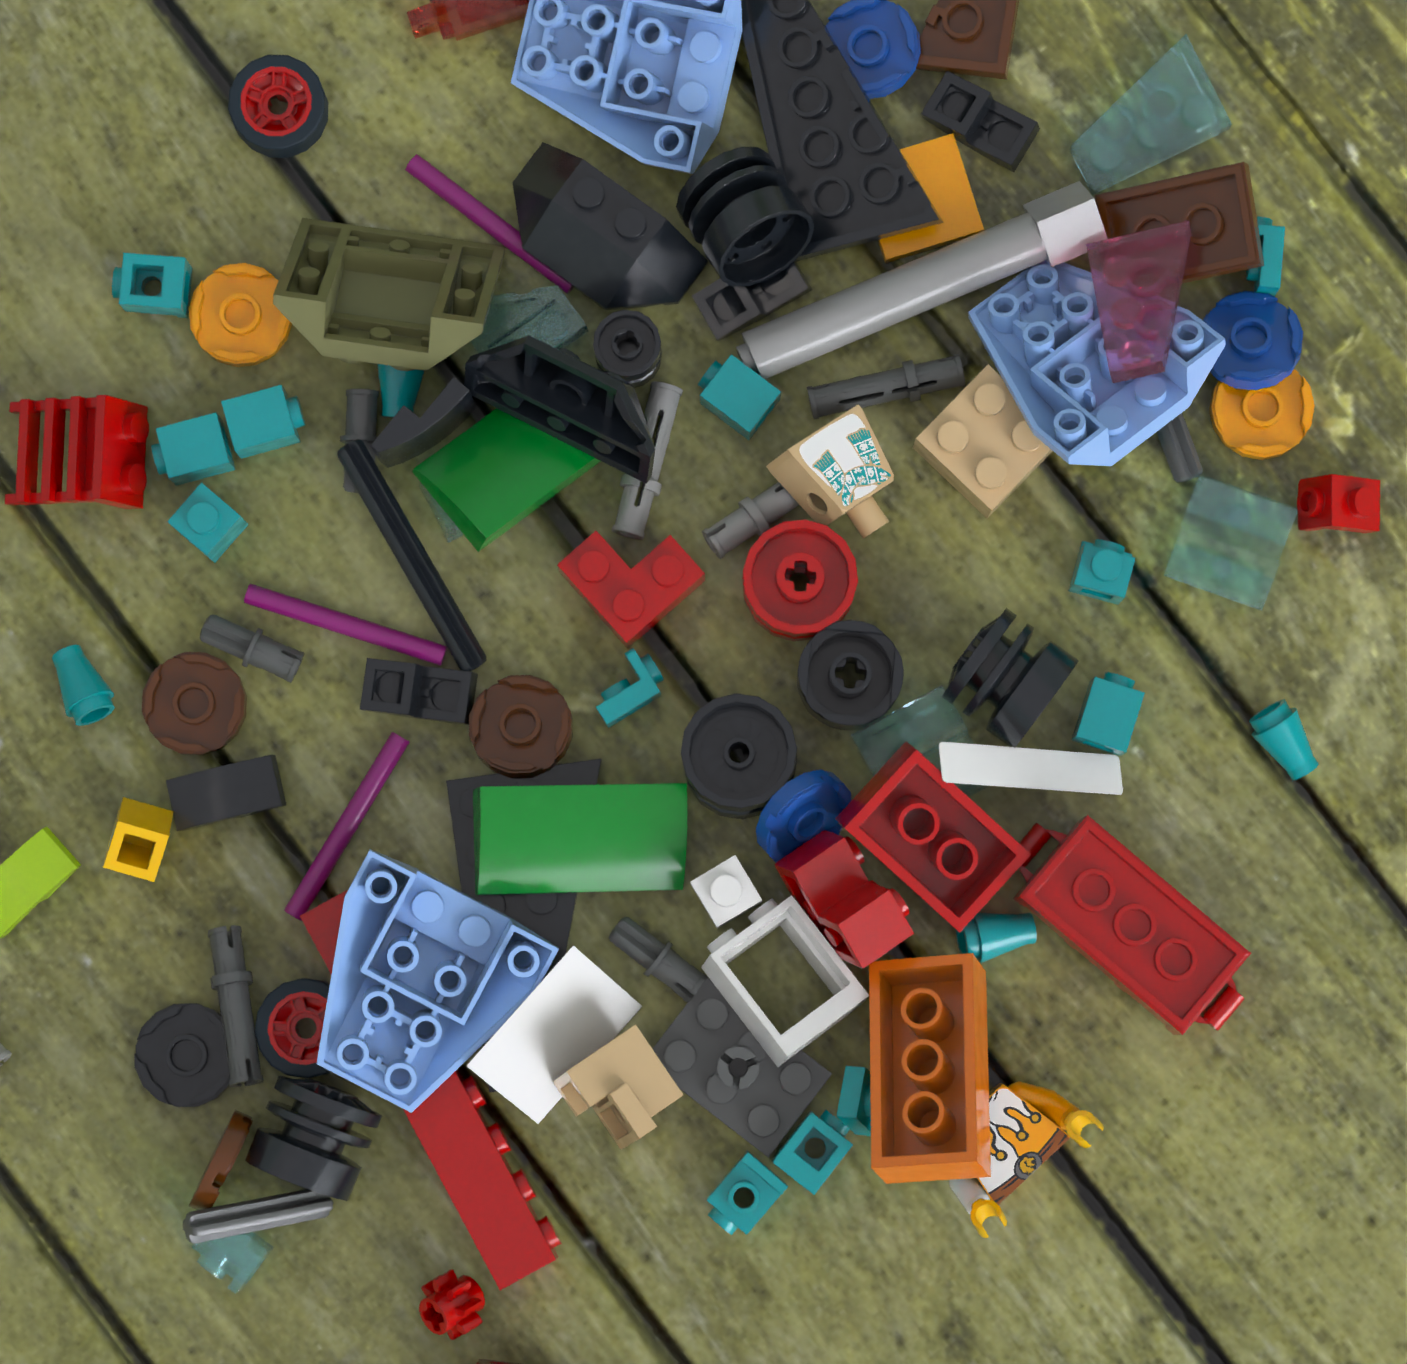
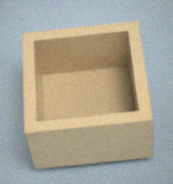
[913,364,1053,519]

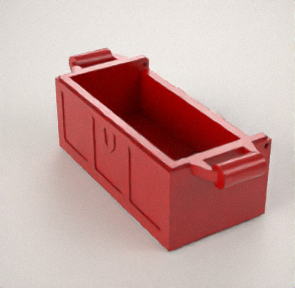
[1013,815,1251,1035]

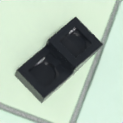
[921,71,1040,172]
[692,261,812,341]
[360,658,478,725]
[166,755,286,831]

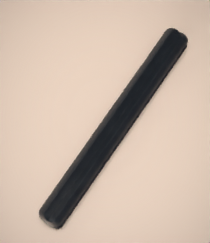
[337,439,487,671]

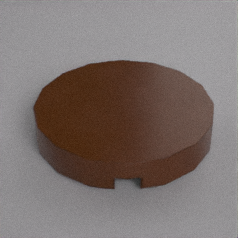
[142,652,247,756]
[469,675,573,778]
[189,1109,253,1210]

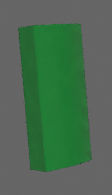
[412,408,601,552]
[473,783,687,895]

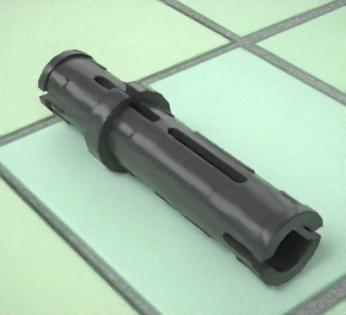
[807,354,966,419]
[208,925,264,1087]

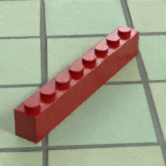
[300,890,562,1290]

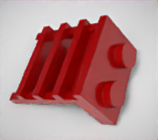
[5,395,149,509]

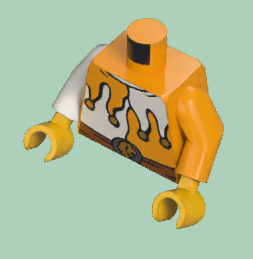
[949,1081,1104,1238]

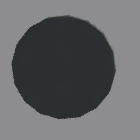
[134,1003,230,1107]

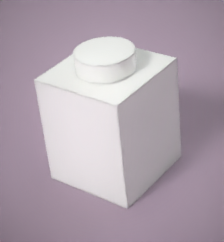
[690,855,762,929]

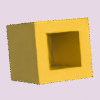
[103,797,174,882]

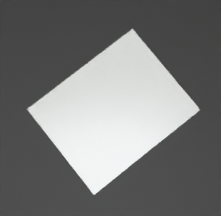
[466,946,642,1124]

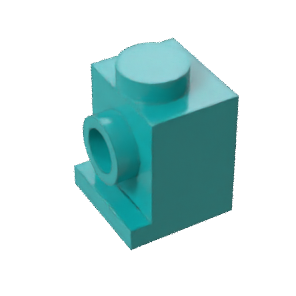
[112,253,193,318]
[1068,539,1135,605]
[772,1109,853,1195]
[706,1150,788,1235]

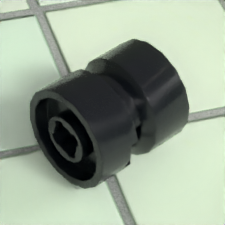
[593,310,662,388]

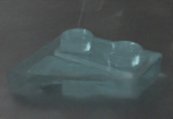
[470,285,589,353]

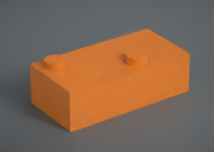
[869,953,991,1184]

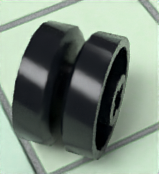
[681,693,797,819]

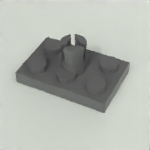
[653,977,832,1157]

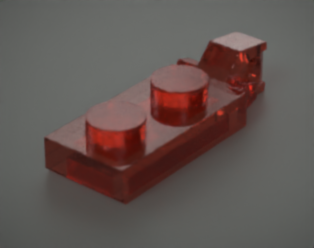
[407,0,529,41]

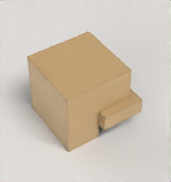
[553,1024,683,1150]

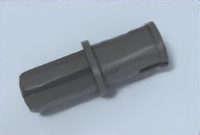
[340,389,379,493]
[200,615,305,683]
[609,917,708,1003]

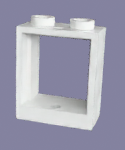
[701,895,869,1067]

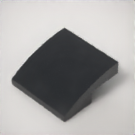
[371,377,476,468]

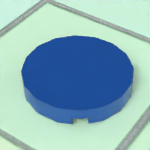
[826,0,921,99]
[1202,291,1303,391]
[756,769,852,862]

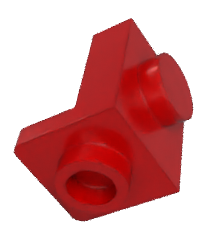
[1297,474,1380,533]

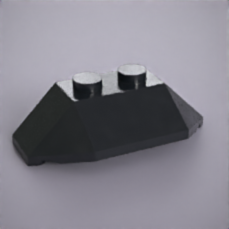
[512,142,708,310]
[464,335,655,484]

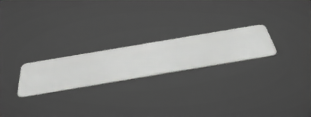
[939,742,1123,795]

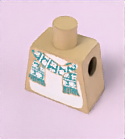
[766,404,894,539]

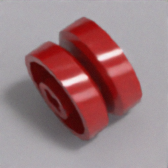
[742,519,858,642]

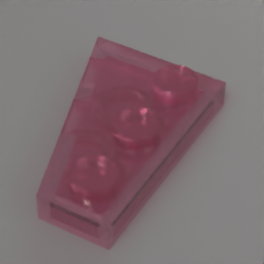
[1086,221,1192,383]

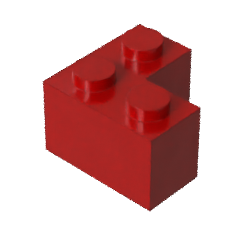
[557,531,705,649]
[774,830,914,969]

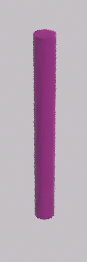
[405,154,574,294]
[244,583,447,666]
[284,732,410,921]

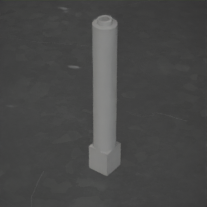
[736,181,1109,379]

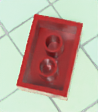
[835,741,1031,933]

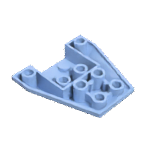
[511,0,742,174]
[968,261,1226,466]
[316,849,559,1113]

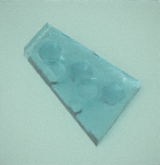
[1069,34,1232,195]

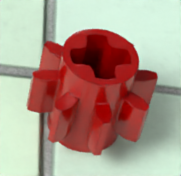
[419,1269,485,1340]

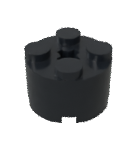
[797,620,904,730]

